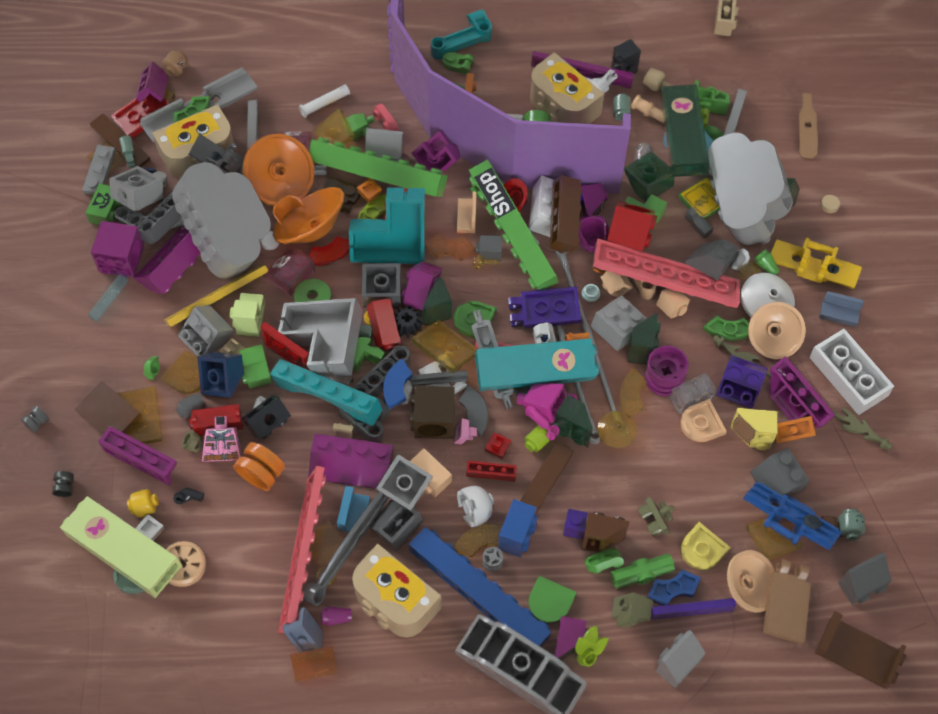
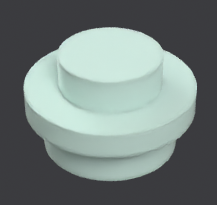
[581,284,600,302]

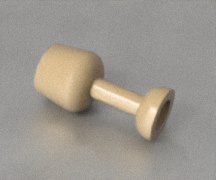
[643,68,688,99]

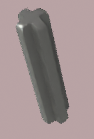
[410,370,468,387]

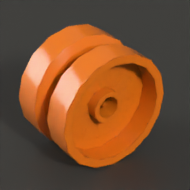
[233,442,285,491]

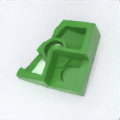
[692,80,730,115]

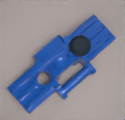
[743,481,842,550]

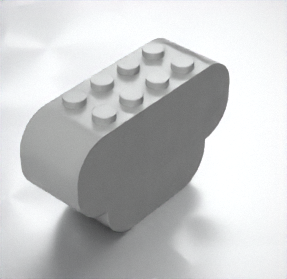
[707,133,793,245]
[172,162,271,279]
[455,614,588,714]

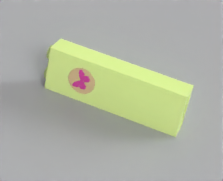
[60,496,183,598]

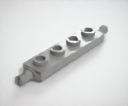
[471,310,514,410]

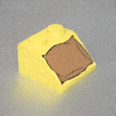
[731,408,777,450]

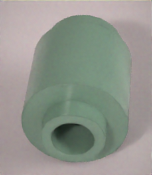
[613,94,631,121]

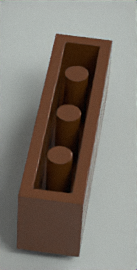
[549,175,582,254]

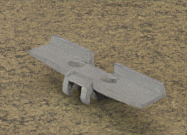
[140,67,258,142]

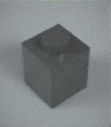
[476,235,502,262]

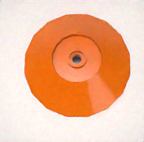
[272,187,345,244]

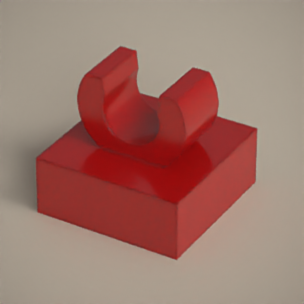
[485,432,511,459]

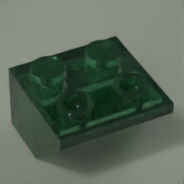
[627,313,661,365]
[554,395,593,448]

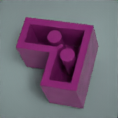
[402,261,443,311]

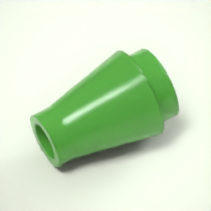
[754,249,780,275]

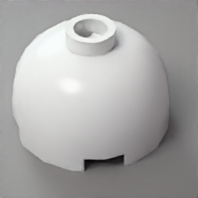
[457,486,494,527]

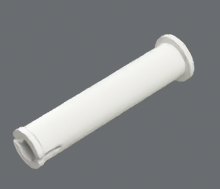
[299,84,350,118]

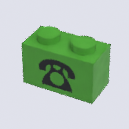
[86,183,123,225]

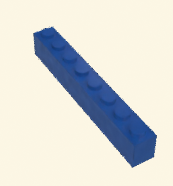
[409,527,551,648]

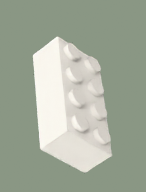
[809,329,894,415]

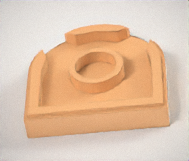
[680,399,727,442]

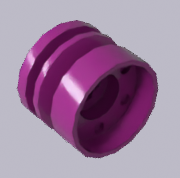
[644,345,689,397]

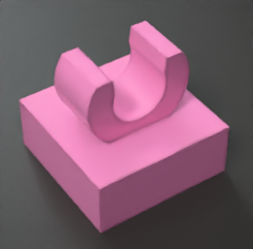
[454,419,477,445]

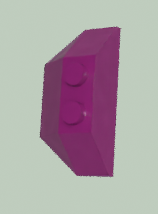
[770,356,836,428]

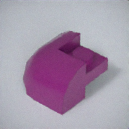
[412,130,460,172]

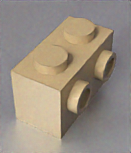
[714,0,738,36]

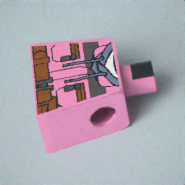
[202,416,243,462]

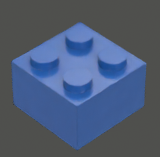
[498,499,539,558]

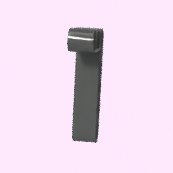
[115,193,182,244]
[338,346,410,443]

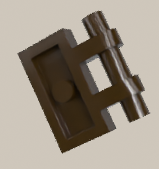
[323,176,361,213]

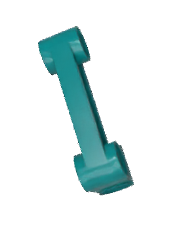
[430,9,492,60]

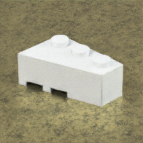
[529,175,555,237]

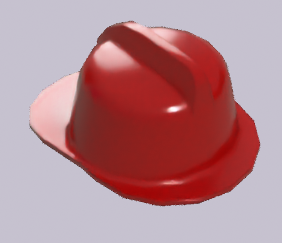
[504,178,528,213]

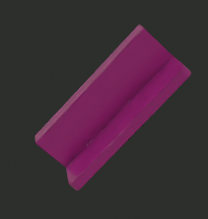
[135,61,169,102]

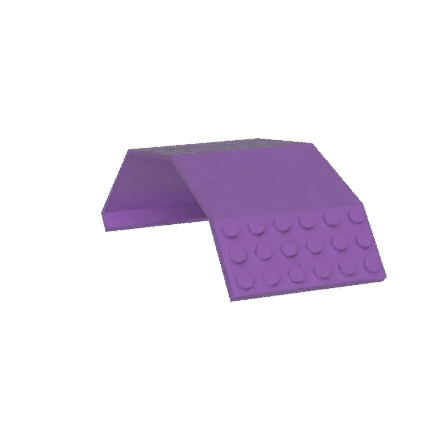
[387,0,631,194]

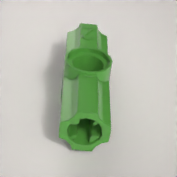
[610,553,675,589]

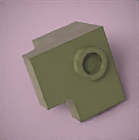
[611,593,653,628]

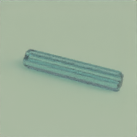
[88,274,128,321]

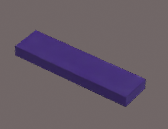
[651,598,736,620]

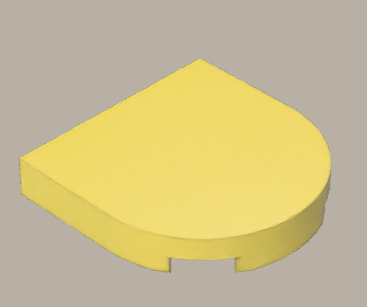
[681,522,731,570]

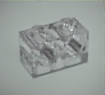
[670,373,716,414]

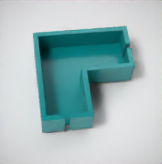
[349,188,425,264]

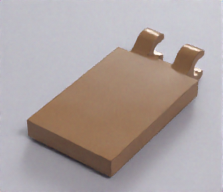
[763,559,811,644]

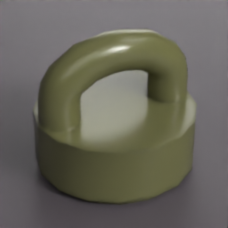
[182,431,202,452]

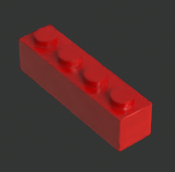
[466,460,517,482]

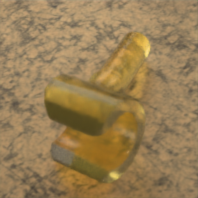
[473,255,499,269]

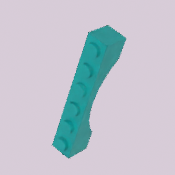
[270,359,383,426]

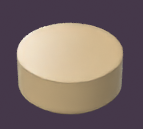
[820,195,840,214]

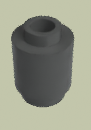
[176,393,207,420]

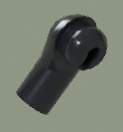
[173,488,205,504]

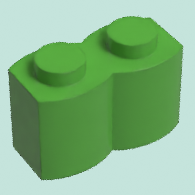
[239,344,272,389]

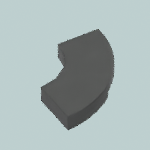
[459,386,488,436]

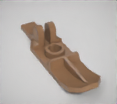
[798,93,818,159]

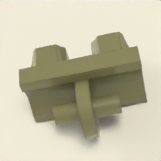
[638,497,675,536]

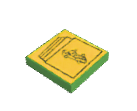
[678,177,721,219]

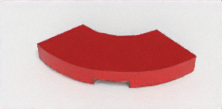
[306,236,350,266]

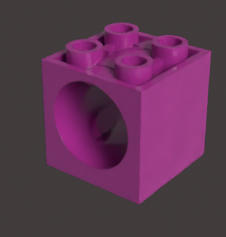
[91,221,144,277]

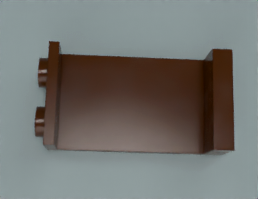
[815,611,907,689]

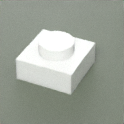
[135,515,165,541]

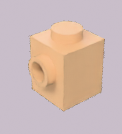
[600,270,633,298]
[656,288,690,319]

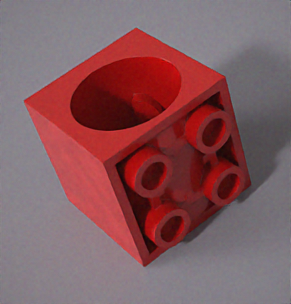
[607,201,657,251]

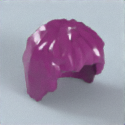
[579,215,609,252]

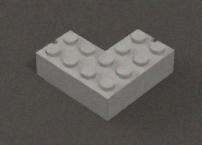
[278,298,363,377]

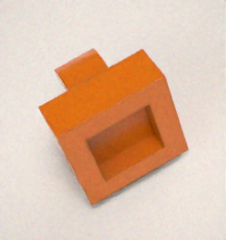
[357,178,383,203]

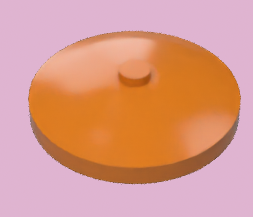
[243,134,314,207]

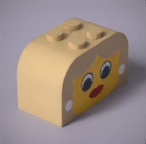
[530,52,604,124]
[152,104,235,179]
[353,544,441,637]

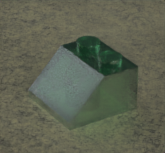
[624,151,675,203]

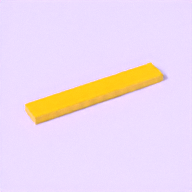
[164,265,268,327]

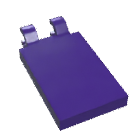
[508,287,581,329]

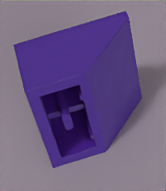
[716,355,768,409]

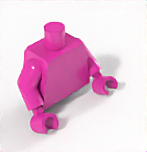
[517,383,577,440]

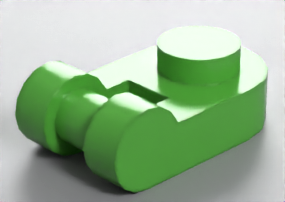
[442,52,474,74]
[585,548,624,573]

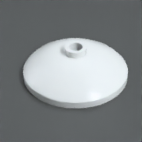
[740,273,795,317]

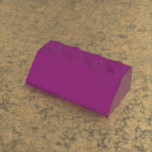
[133,226,201,294]
[308,433,394,489]

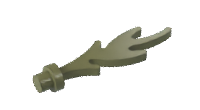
[712,335,771,379]
[832,408,893,451]

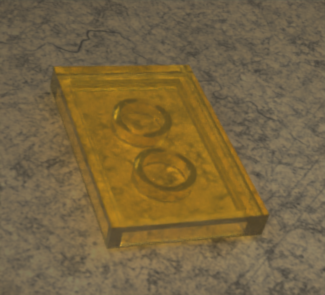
[412,320,478,373]
[117,386,162,444]

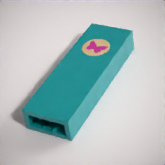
[475,338,599,391]

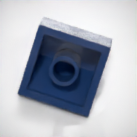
[197,352,244,397]

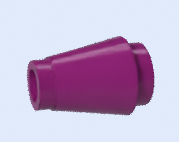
[321,606,352,627]

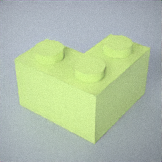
[230,293,265,337]

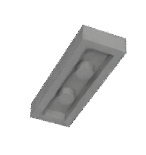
[82,145,116,195]

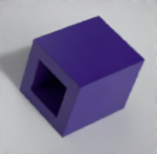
[563,508,588,540]

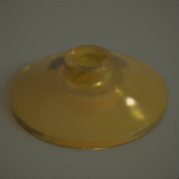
[597,411,637,448]

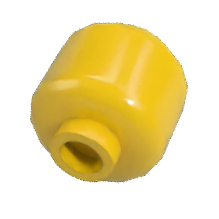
[127,489,159,518]

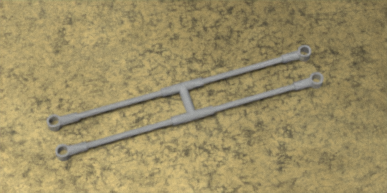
[547,251,627,444]

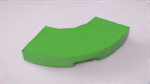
[174,96,210,123]
[703,316,749,341]

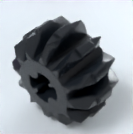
[394,305,423,338]

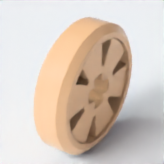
[166,541,206,587]

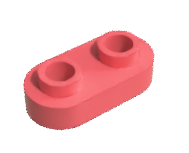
[373,103,398,131]

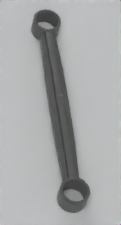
[303,491,389,606]

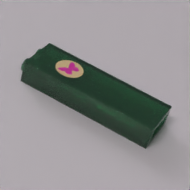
[661,84,709,177]

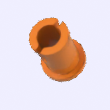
[565,332,590,341]

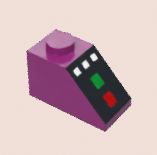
[581,183,608,218]
[555,616,589,661]

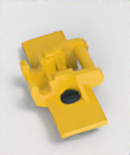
[771,237,862,289]

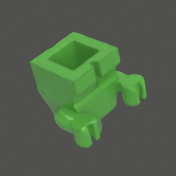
[343,113,375,141]

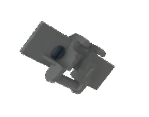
[188,134,245,175]

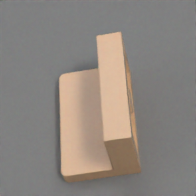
[457,191,476,234]

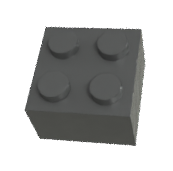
[362,264,401,308]

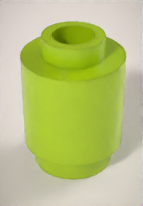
[524,425,550,453]

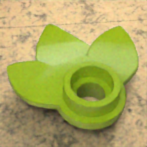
[575,626,609,667]

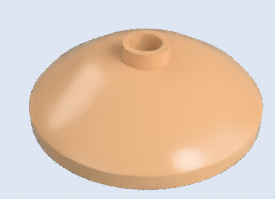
[748,302,806,359]
[727,550,775,613]

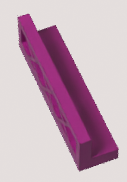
[98,426,177,486]

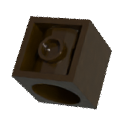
[410,386,455,439]

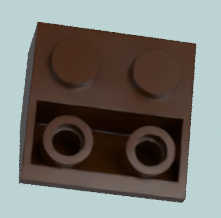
[581,512,630,553]

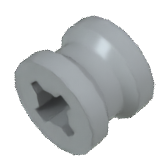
[482,547,503,572]

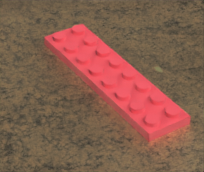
[593,239,740,308]
[278,466,326,633]

